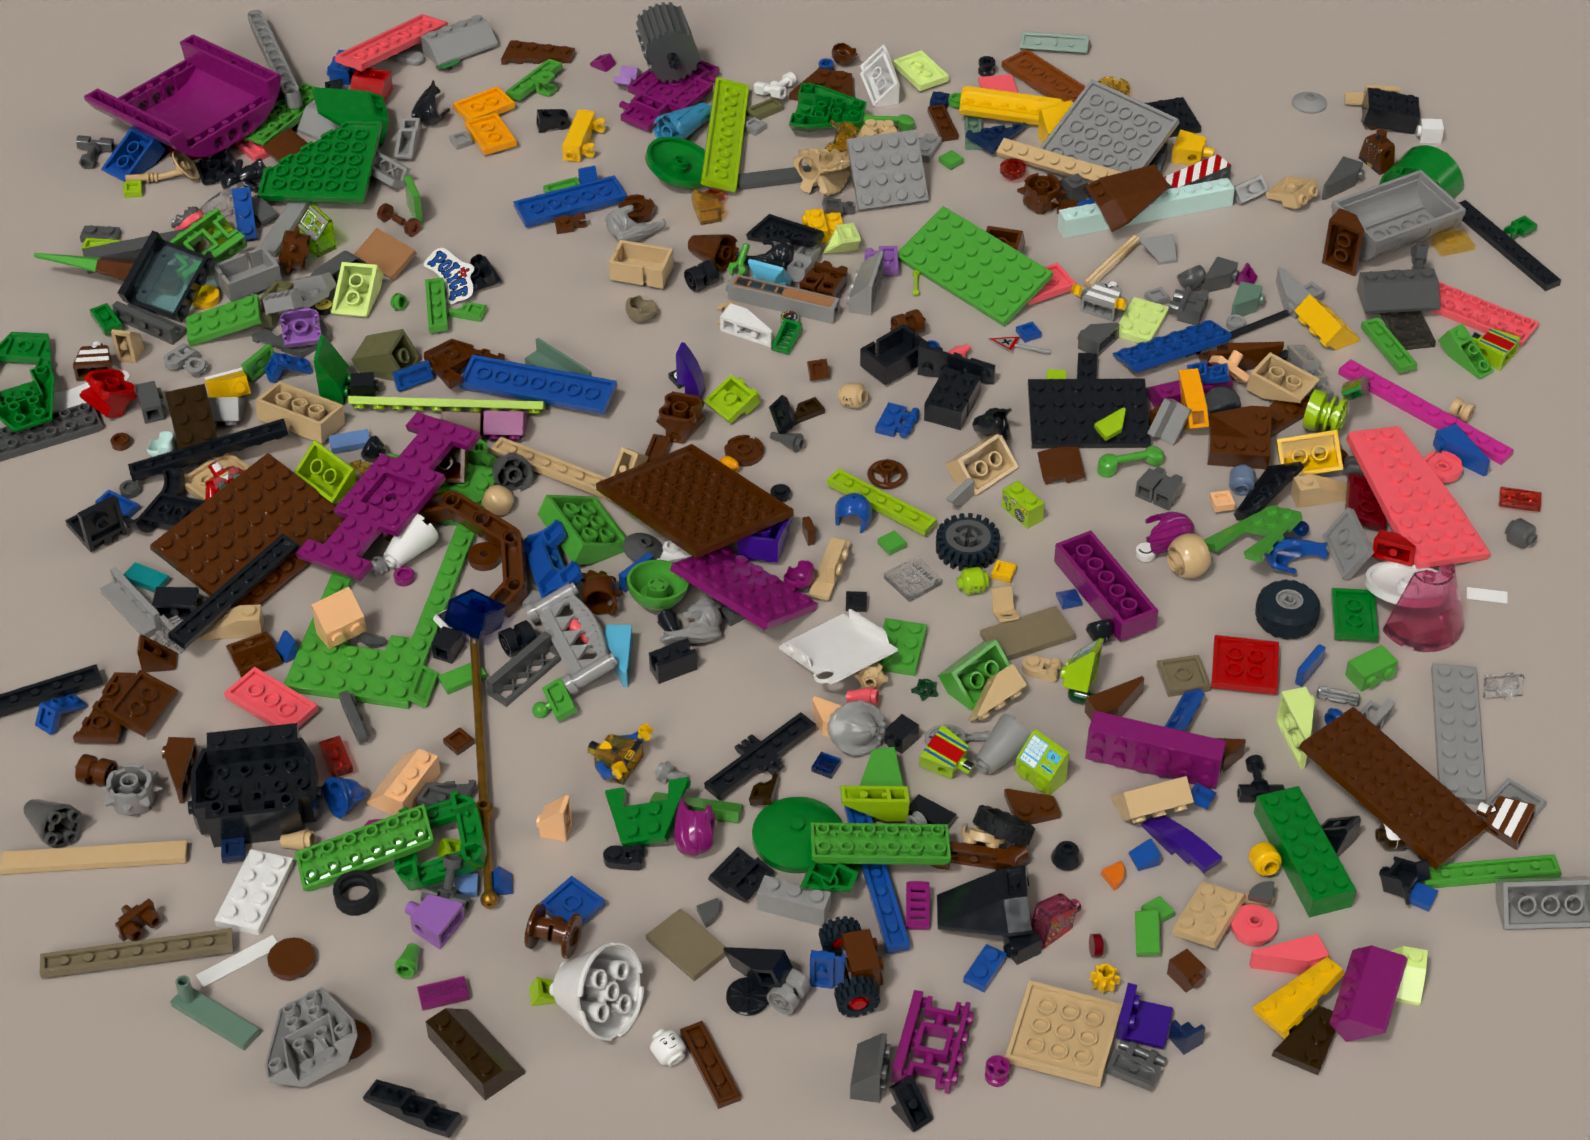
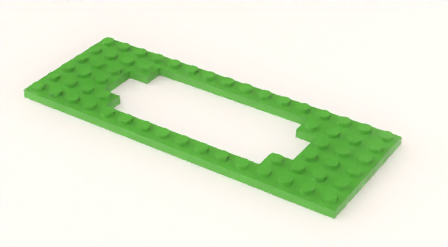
[284,453,496,709]

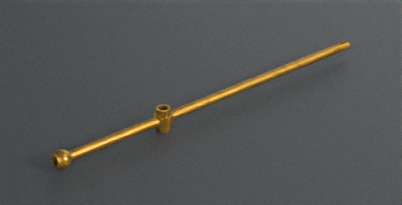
[470,636,499,908]

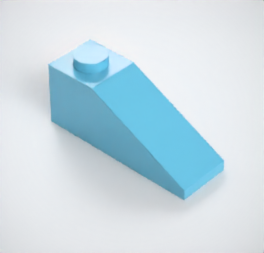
[603,624,633,687]

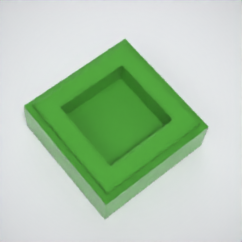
[939,150,964,170]
[877,531,906,556]
[1141,896,1175,924]

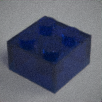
[444,589,507,639]

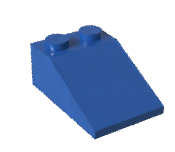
[101,127,166,182]

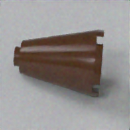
[688,234,739,271]

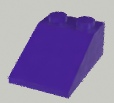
[738,517,792,563]

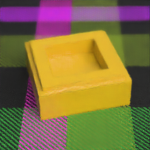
[991,560,1017,583]

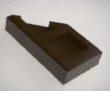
[794,397,825,424]

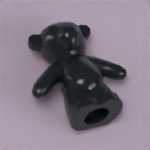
[219,158,267,196]

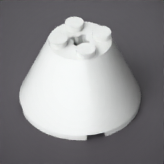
[549,942,644,1041]

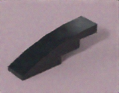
[363,1079,463,1138]

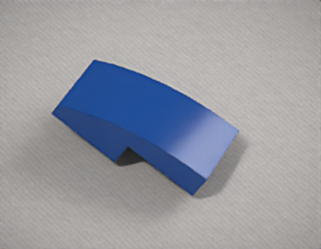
[1187,361,1230,384]

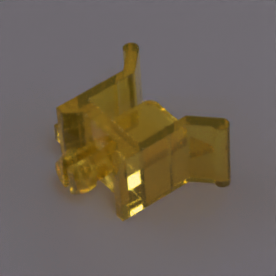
[824,120,859,152]

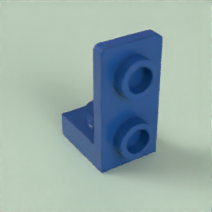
[264,352,313,383]
[35,694,87,735]

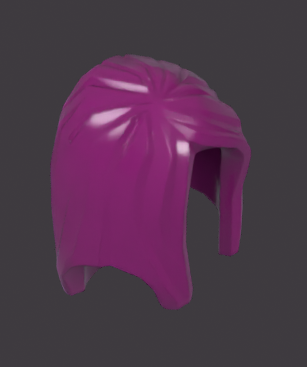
[1145,512,1195,554]
[674,797,716,856]

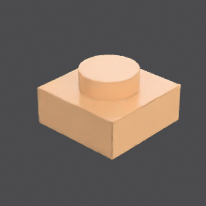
[1209,490,1235,512]

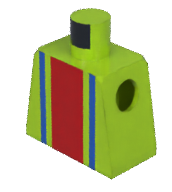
[1471,329,1521,371]
[919,725,975,779]

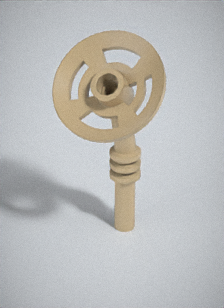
[125,150,200,183]

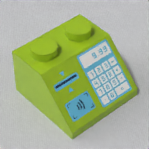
[1060,638,1104,693]
[1015,729,1069,795]

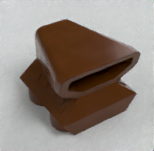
[656,391,705,444]

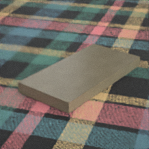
[980,606,1075,661]

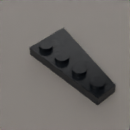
[746,214,825,247]
[917,341,996,385]

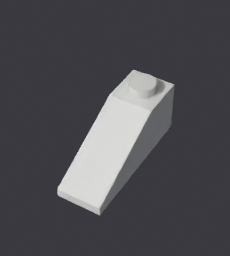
[720,303,773,347]

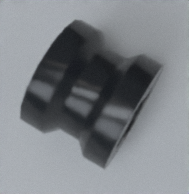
[978,56,996,77]

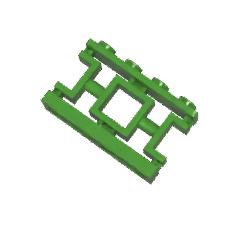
[168,208,247,287]

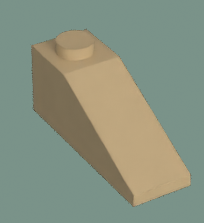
[1291,474,1347,508]
[198,604,264,640]

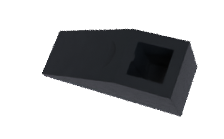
[723,947,793,988]

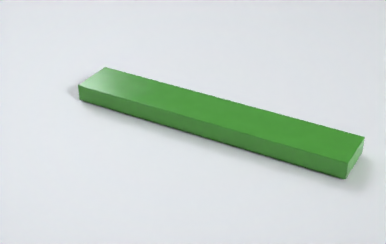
[1422,854,1562,889]

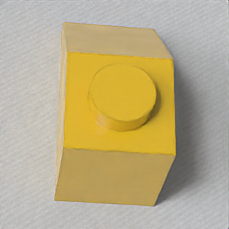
[205,370,251,398]

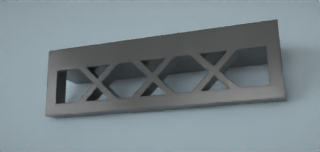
[112,301,187,345]
[486,631,562,707]

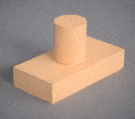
[1209,350,1250,382]

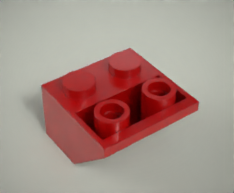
[350,68,393,102]

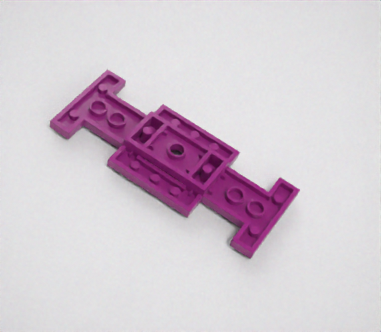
[296,412,481,581]

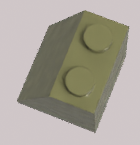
[351,329,421,381]

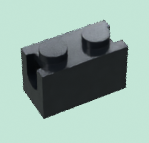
[152,587,202,620]
[649,638,698,684]

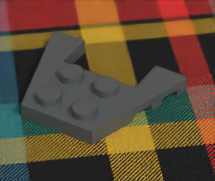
[251,305,332,358]

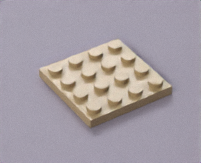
[1005,980,1123,1088]

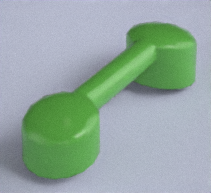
[853,113,914,132]
[1097,446,1165,477]

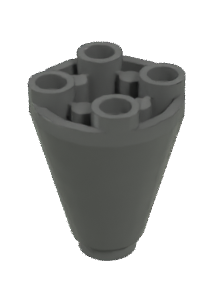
[23,799,81,848]

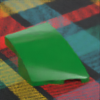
[799,860,861,893]

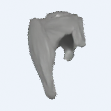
[605,205,666,243]
[660,598,722,644]

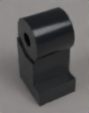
[536,109,571,133]

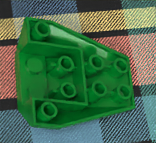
[789,82,867,132]
[312,87,389,146]
[0,364,55,433]

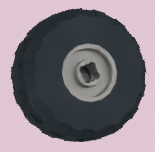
[1255,579,1320,640]

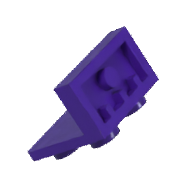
[1116,983,1173,1049]

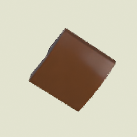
[263,129,307,162]
[1037,447,1086,485]
[226,631,282,678]

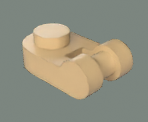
[1022,655,1063,682]

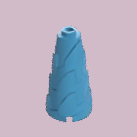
[653,103,711,139]

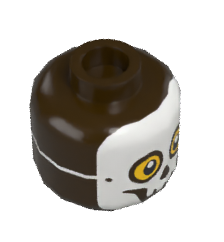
[1375,822,1407,850]

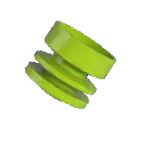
[1302,389,1349,434]

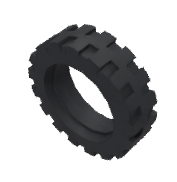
[973,805,1035,846]

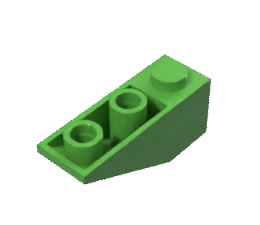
[1438,323,1494,379]

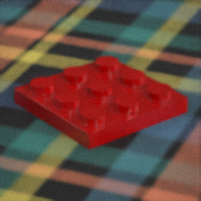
[1211,635,1279,695]

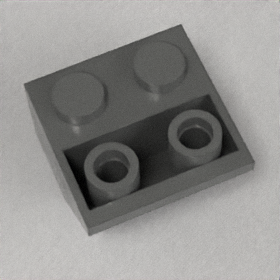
[850,1033,891,1103]

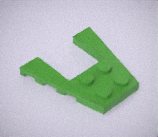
[1204,505,1303,562]

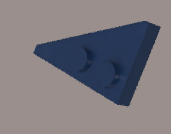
[965,122,1027,154]

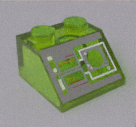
[297,202,337,257]

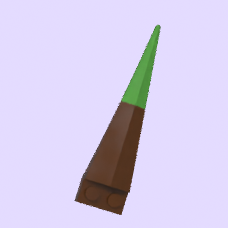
[34,253,183,297]

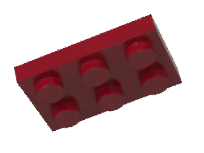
[1345,472,1387,531]

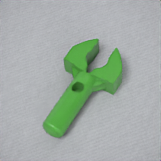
[728,243,750,276]

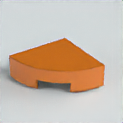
[1101,861,1125,891]

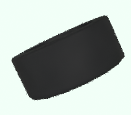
[333,871,379,916]

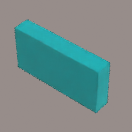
[123,562,170,593]

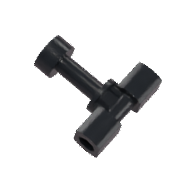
[1237,755,1285,802]

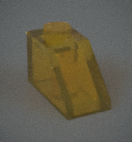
[691,189,724,225]

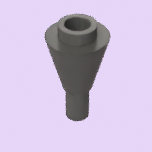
[770,432,805,453]

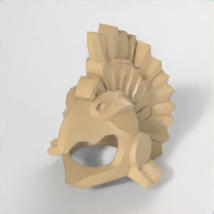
[793,148,851,196]

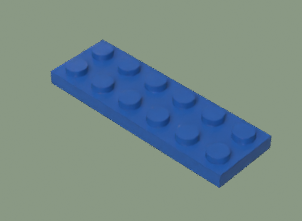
[513,175,627,227]

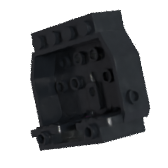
[188,723,323,848]

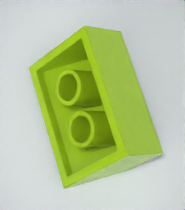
[294,440,356,505]

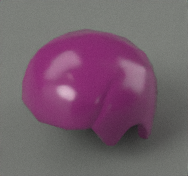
[783,560,815,590]

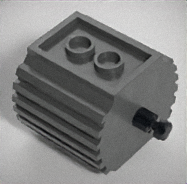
[635,2,701,83]

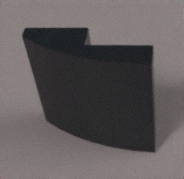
[708,847,775,903]

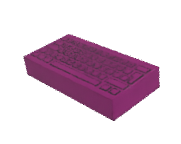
[417,976,470,1011]

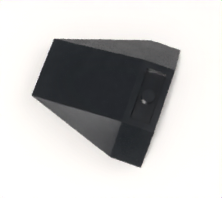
[937,865,1033,937]

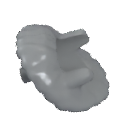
[827,700,886,756]

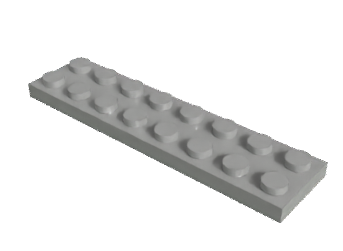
[1431,663,1486,805]

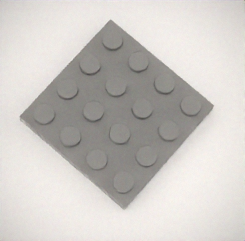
[846,130,929,211]

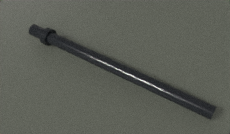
[1185,310,1289,357]

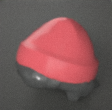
[171,206,204,230]

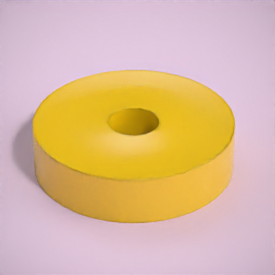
[192,285,220,309]

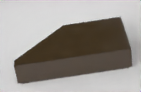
[749,774,780,806]

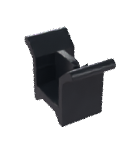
[1379,856,1431,905]

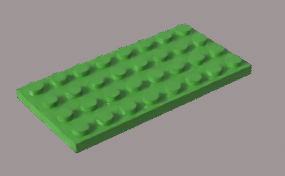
[898,206,1054,327]

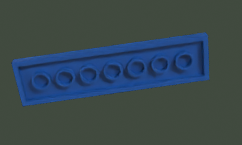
[459,355,617,415]

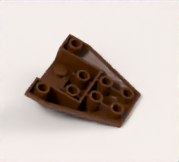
[1083,164,1170,232]

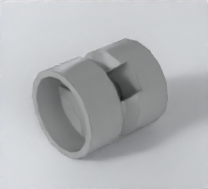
[767,969,811,1015]

